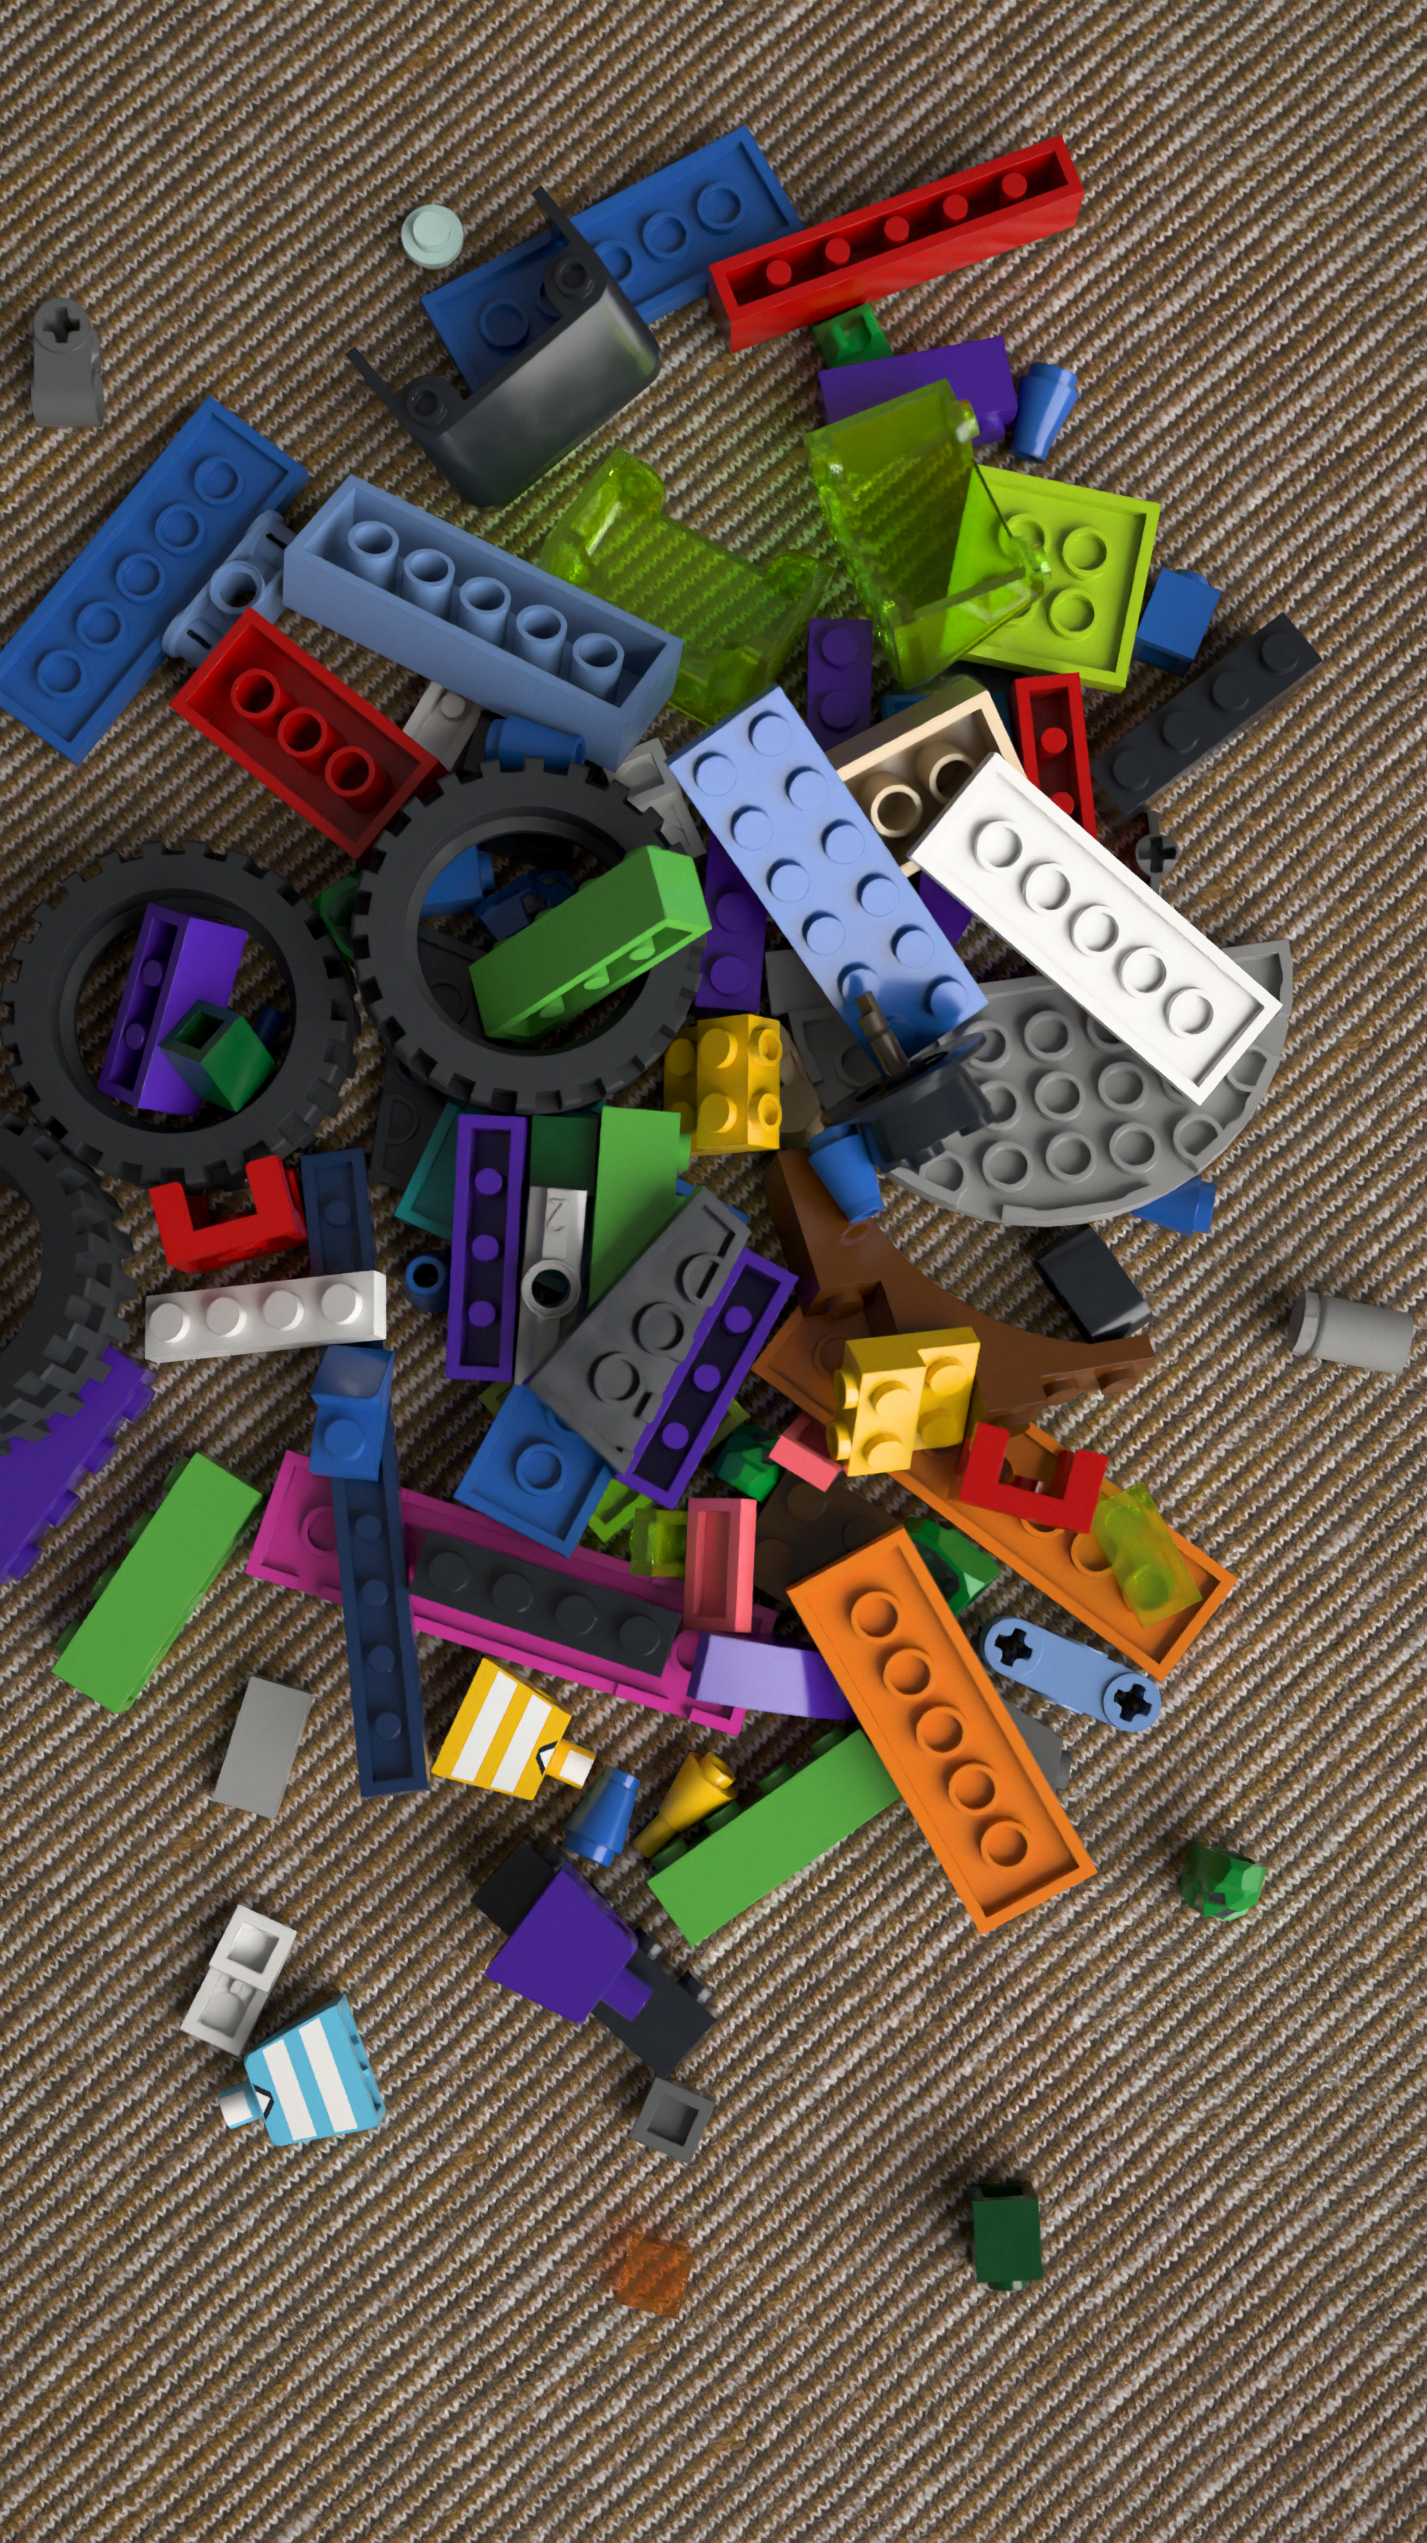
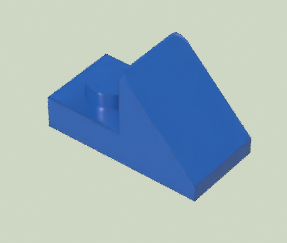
[308,1344,395,1481]

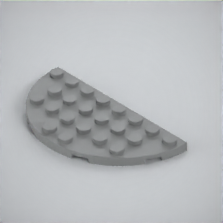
[788,939,1293,1227]

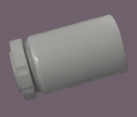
[1287,1290,1413,1375]

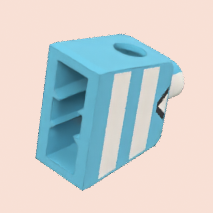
[219,1994,386,2146]

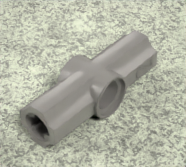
[513,1186,587,1385]

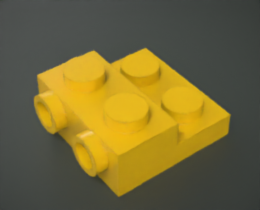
[663,1014,782,1157]
[826,1326,980,1477]

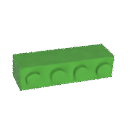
[469,845,712,1044]
[585,1106,691,1312]
[51,1452,271,1714]
[646,1723,902,1947]

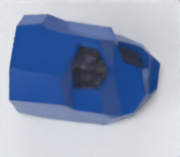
[472,868,576,944]

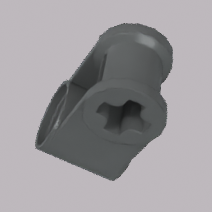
[31,297,105,427]

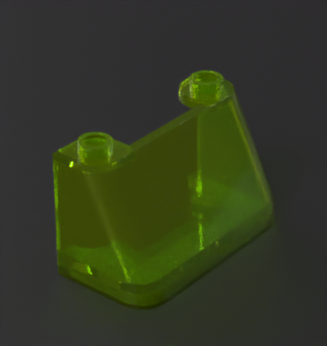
[803,378,1052,692]
[538,447,836,727]

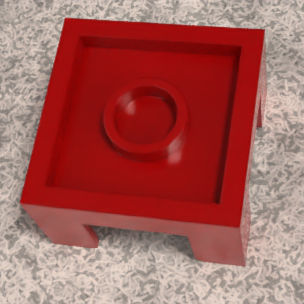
[148,1155,308,1276]
[947,1422,1109,1535]

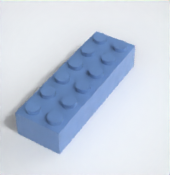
[282,474,684,773]

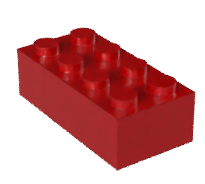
[168,606,450,870]

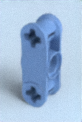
[161,509,297,669]
[978,1615,1162,1733]

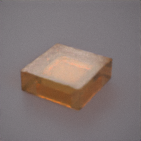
[614,2232,695,2320]

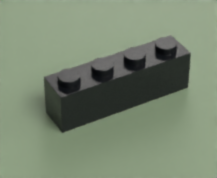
[1089,612,1323,834]
[407,1529,683,1678]
[470,1833,718,2080]

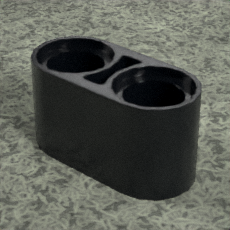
[1031,1223,1153,1344]

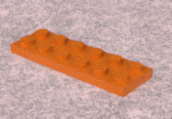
[787,1524,1098,1936]

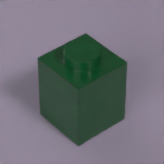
[158,998,278,1113]
[527,1115,598,1201]
[966,2182,1043,2291]

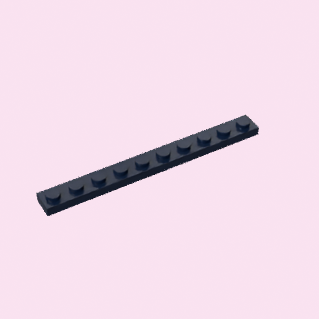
[300,1148,431,1799]

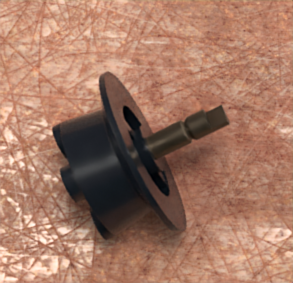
[820,990,996,1174]

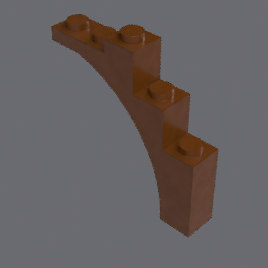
[761,1147,1156,1438]

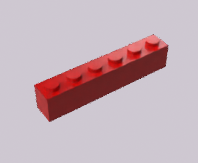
[708,135,1085,354]

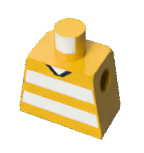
[431,1654,597,1800]

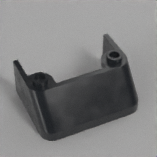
[346,185,662,514]

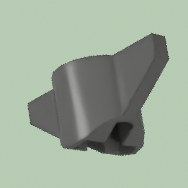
[1128,811,1179,895]

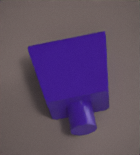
[484,1861,654,2024]

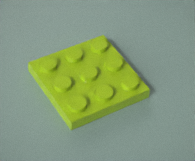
[936,464,1161,694]

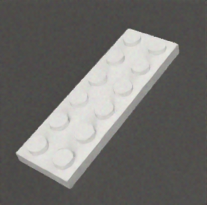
[905,752,1283,1106]

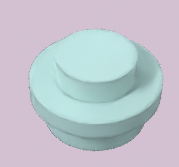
[401,205,464,269]

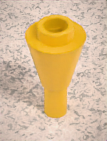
[633,1752,737,1859]

